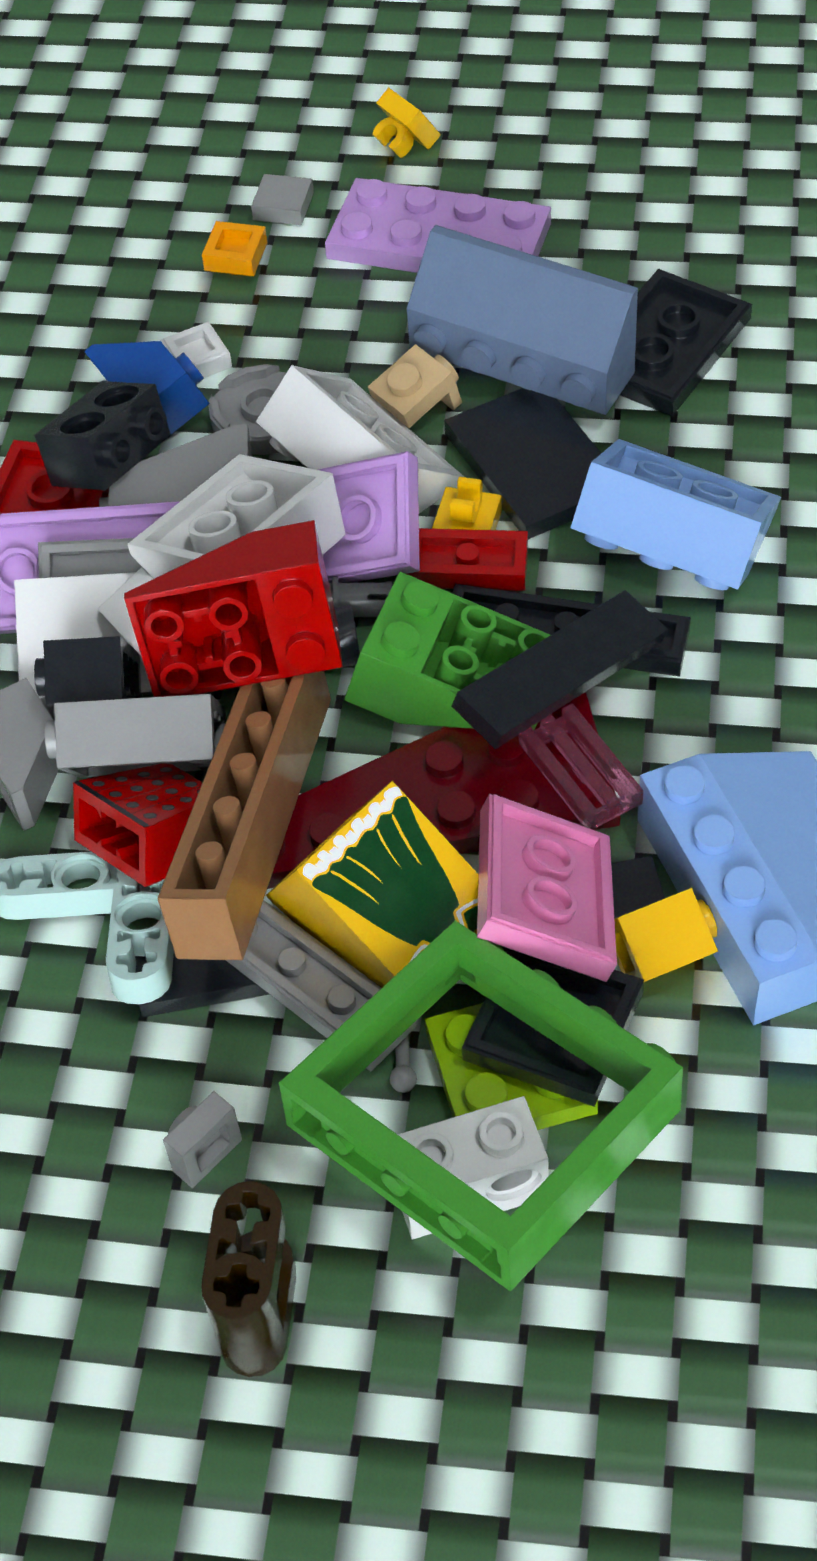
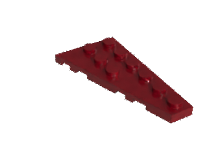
[267,692,621,889]

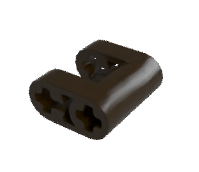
[201,1181,296,1377]

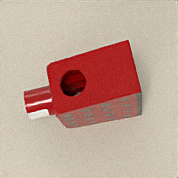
[73,763,203,887]

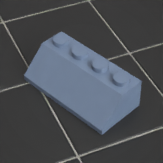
[407,225,638,415]

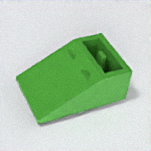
[344,572,550,732]

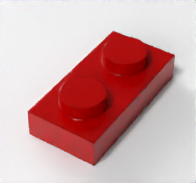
[406,528,528,591]

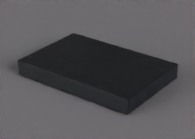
[620,269,752,416]
[444,388,601,539]

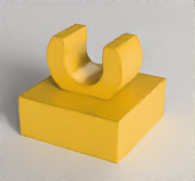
[373,87,441,158]
[432,476,502,530]

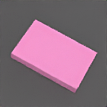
[477,794,617,982]

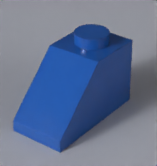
[84,341,210,434]

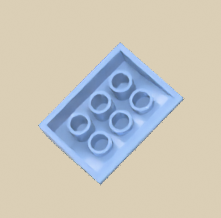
[637,751,817,1026]

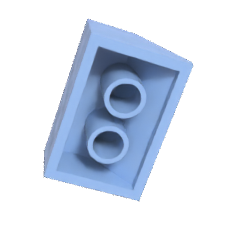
[570,439,781,590]

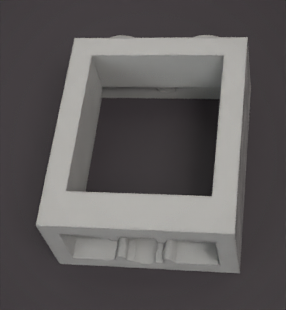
[45,694,226,778]

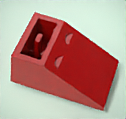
[124,520,343,697]

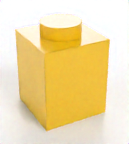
[614,888,718,982]

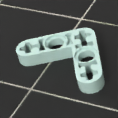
[0,851,174,1004]

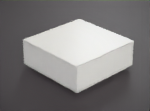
[160,322,232,378]

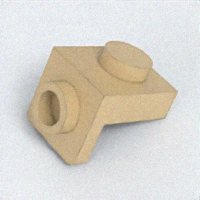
[368,344,462,428]

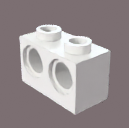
[398,1096,549,1240]

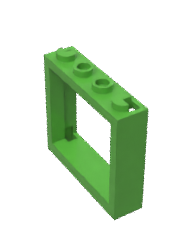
[279,920,683,1292]

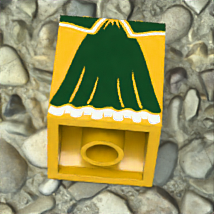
[266,781,479,988]

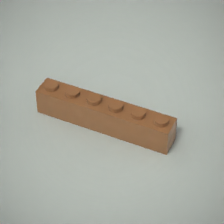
[157,671,331,960]

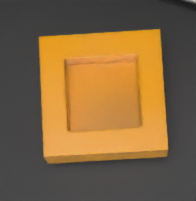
[202,221,267,277]

